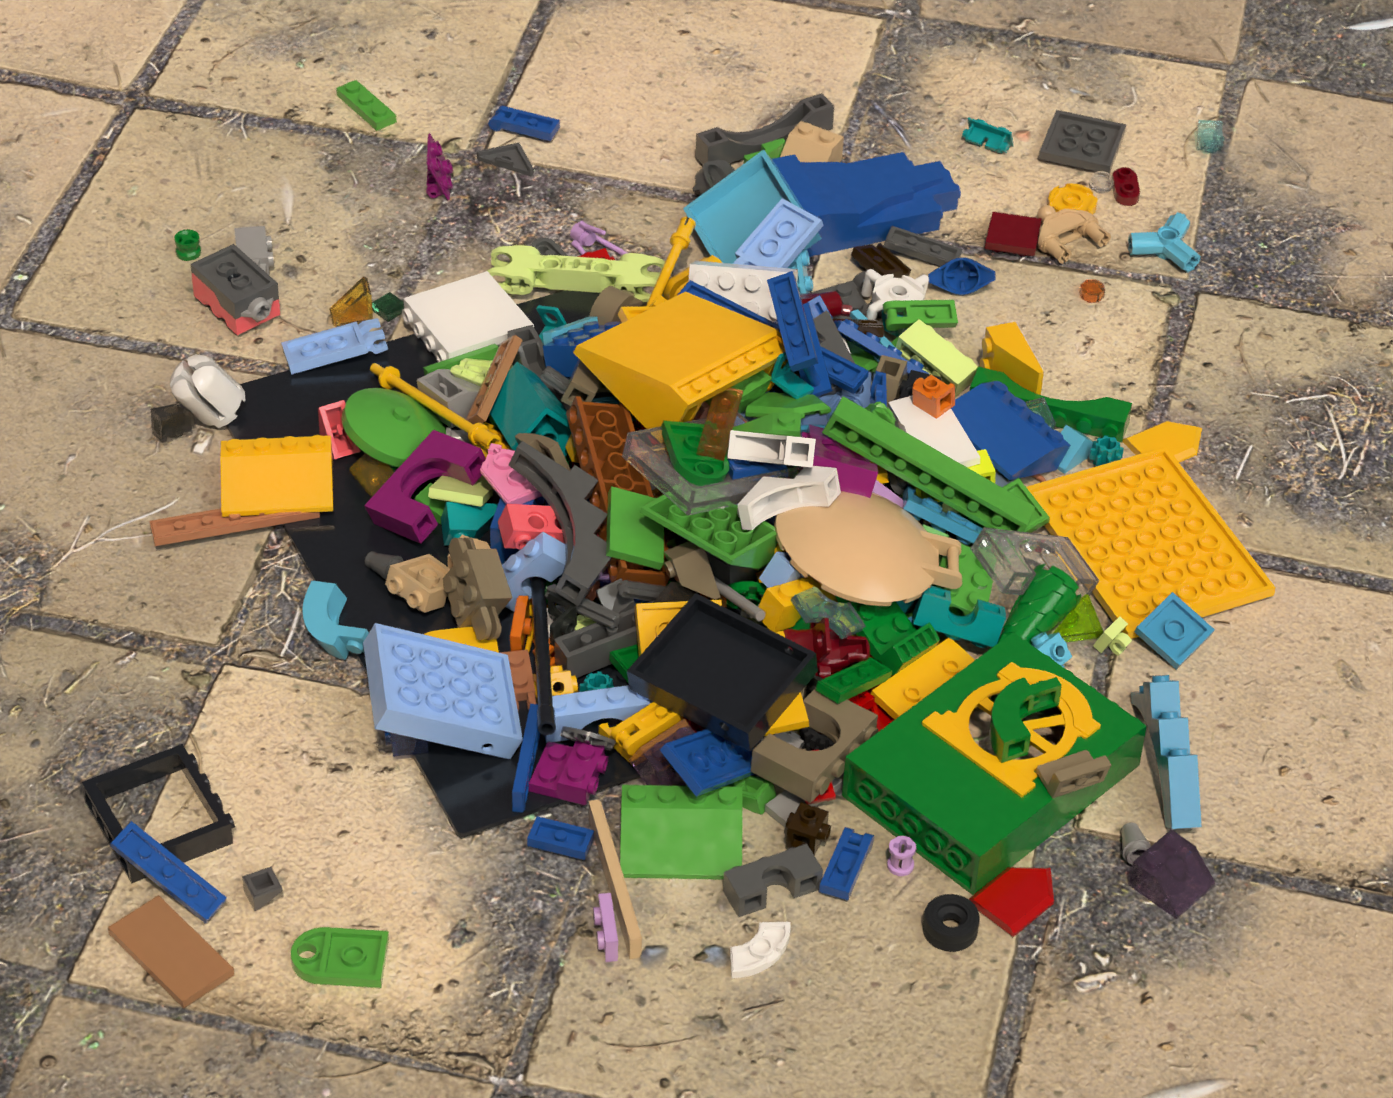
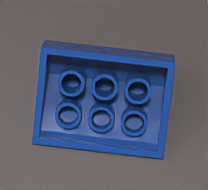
[951,381,1071,480]

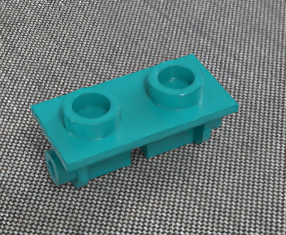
[962,117,1014,154]

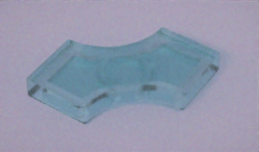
[791,587,866,639]

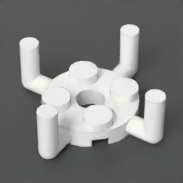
[861,269,929,320]

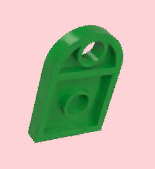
[660,420,729,487]

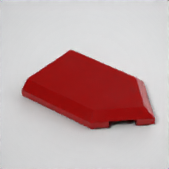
[969,867,1054,937]

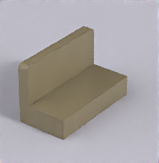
[1036,750,1111,798]

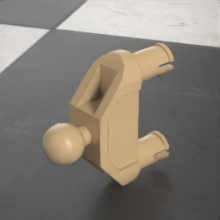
[1037,205,1111,264]

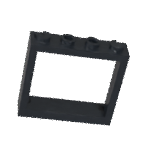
[82,744,235,884]

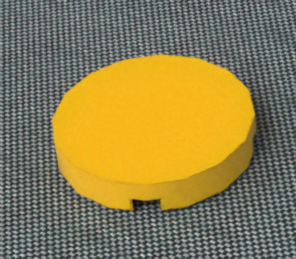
[1048,183,1098,215]

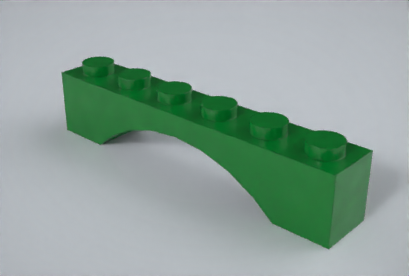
[970,367,1132,443]

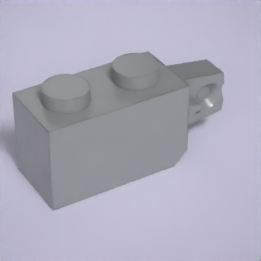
[235,226,274,275]

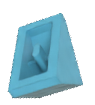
[1057,425,1093,474]

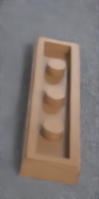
[466,335,523,424]

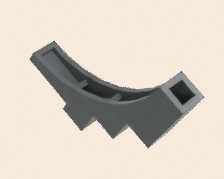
[509,441,613,606]

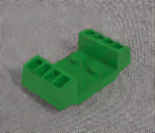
[834,595,940,676]

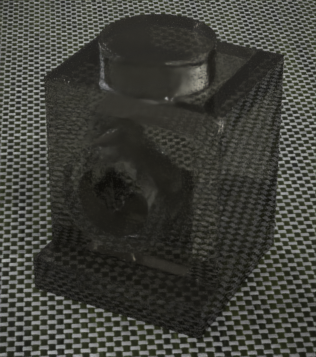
[150,403,195,442]

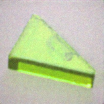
[1052,594,1103,642]

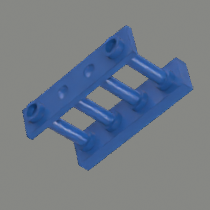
[767,271,833,397]

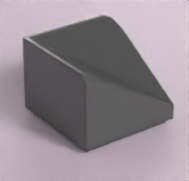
[596,579,635,614]
[242,866,283,911]

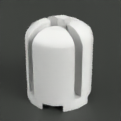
[170,354,245,428]

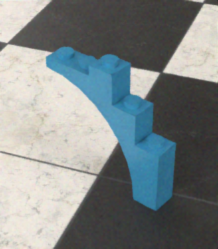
[1131,675,1202,829]

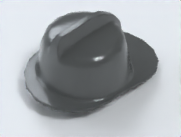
[692,160,735,194]

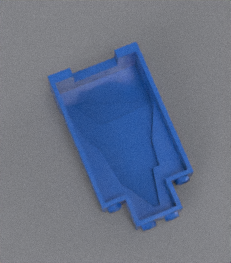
[772,152,961,257]

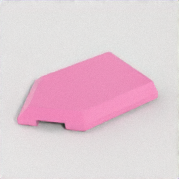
[480,443,542,504]

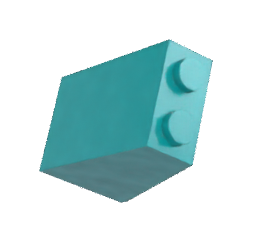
[490,362,571,456]

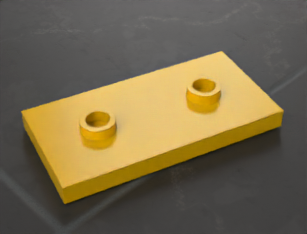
[871,638,975,720]

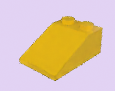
[979,322,1044,395]

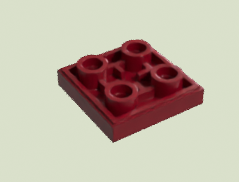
[985,211,1042,256]

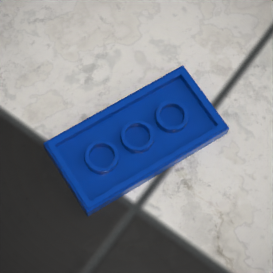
[660,729,755,797]

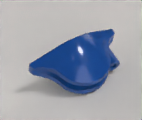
[928,257,996,295]

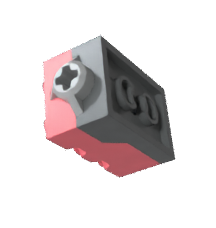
[191,244,280,335]

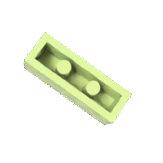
[896,319,978,397]

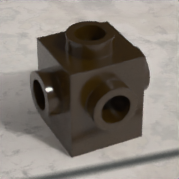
[785,802,832,856]

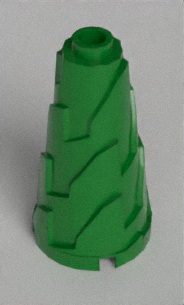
[997,564,1081,644]

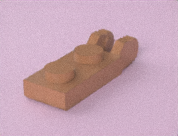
[500,650,536,711]

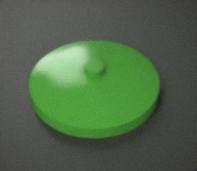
[341,388,446,467]

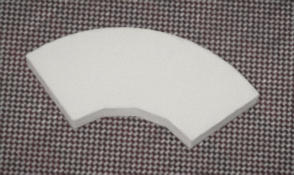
[730,922,791,979]

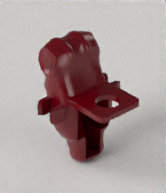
[783,616,870,679]

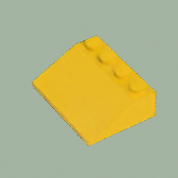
[220,435,333,517]

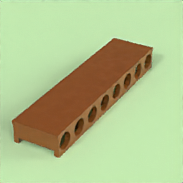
[566,396,670,586]

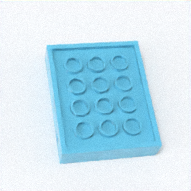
[683,150,822,264]

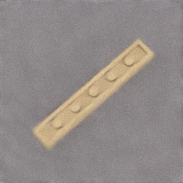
[589,799,642,959]

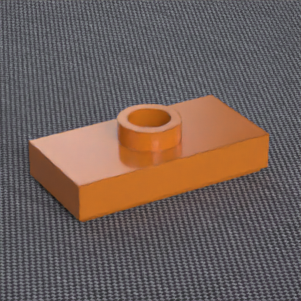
[510,595,532,651]

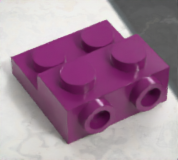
[529,741,608,805]

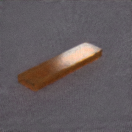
[697,387,743,461]

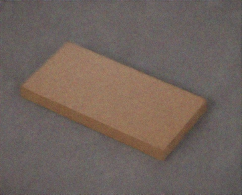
[108,895,235,1009]

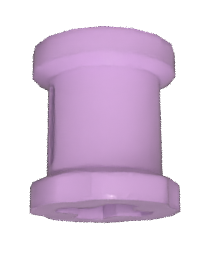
[887,836,916,876]

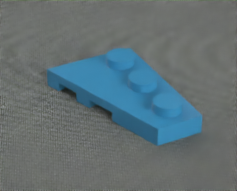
[903,485,983,546]

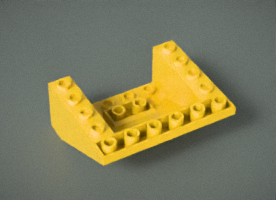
[573,292,788,448]

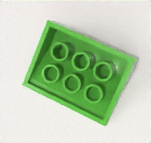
[640,482,778,569]
[620,785,743,880]

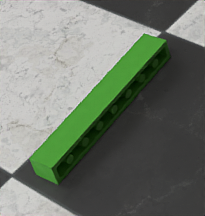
[822,396,1035,544]

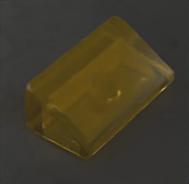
[349,453,394,497]

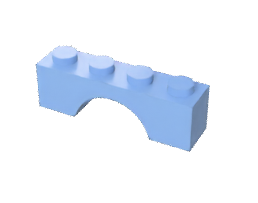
[544,685,653,743]

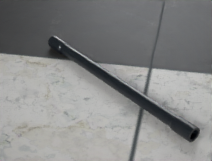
[529,577,556,735]

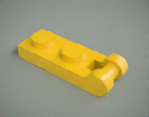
[611,702,684,756]

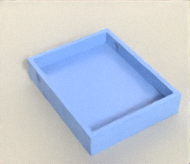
[363,623,523,759]

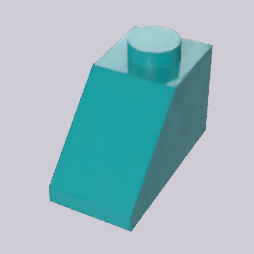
[441,502,498,545]

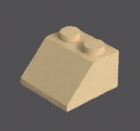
[780,121,844,162]

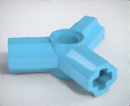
[1128,212,1201,272]

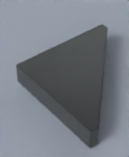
[476,142,534,176]

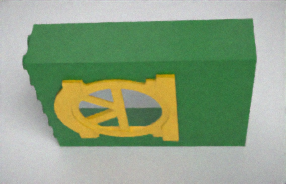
[842,632,1147,895]

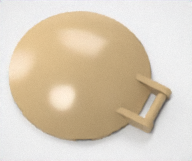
[774,491,962,606]

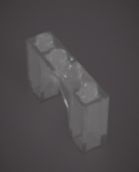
[970,527,1100,602]

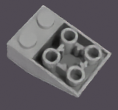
[417,369,481,428]

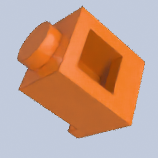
[912,375,955,419]

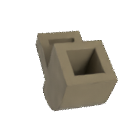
[589,286,643,325]

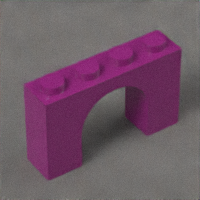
[800,424,878,498]
[364,430,486,544]

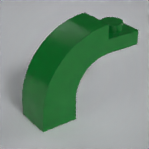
[989,677,1062,763]

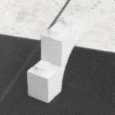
[728,430,816,468]
[737,466,841,530]

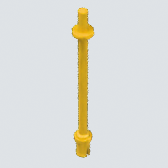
[646,217,696,306]
[370,363,501,450]

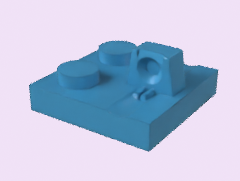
[1134,592,1215,670]

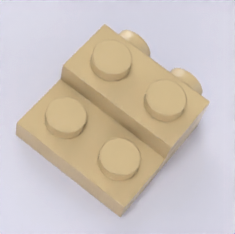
[385,554,450,613]

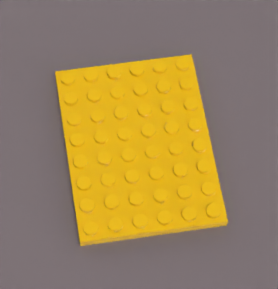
[1026,447,1276,639]

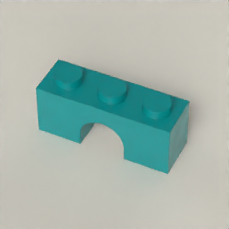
[913,586,1006,648]

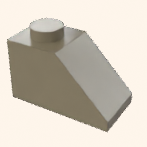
[663,541,720,600]

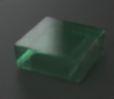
[370,292,404,322]

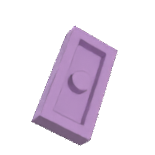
[593,893,618,962]

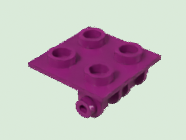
[426,133,453,200]

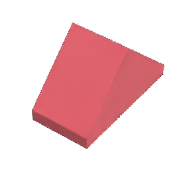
[318,400,360,459]

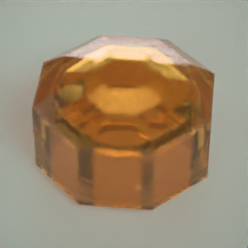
[1079,279,1105,303]

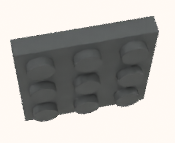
[1039,110,1127,174]

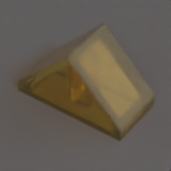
[329,276,373,327]

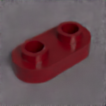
[1112,167,1140,206]

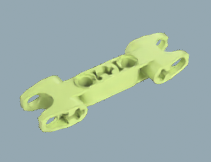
[487,245,665,302]

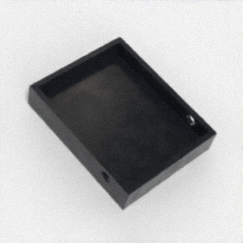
[627,593,818,752]

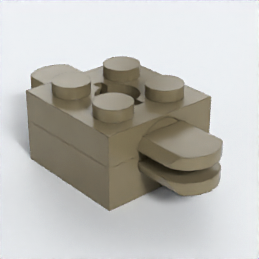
[443,537,512,640]

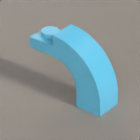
[303,580,369,660]

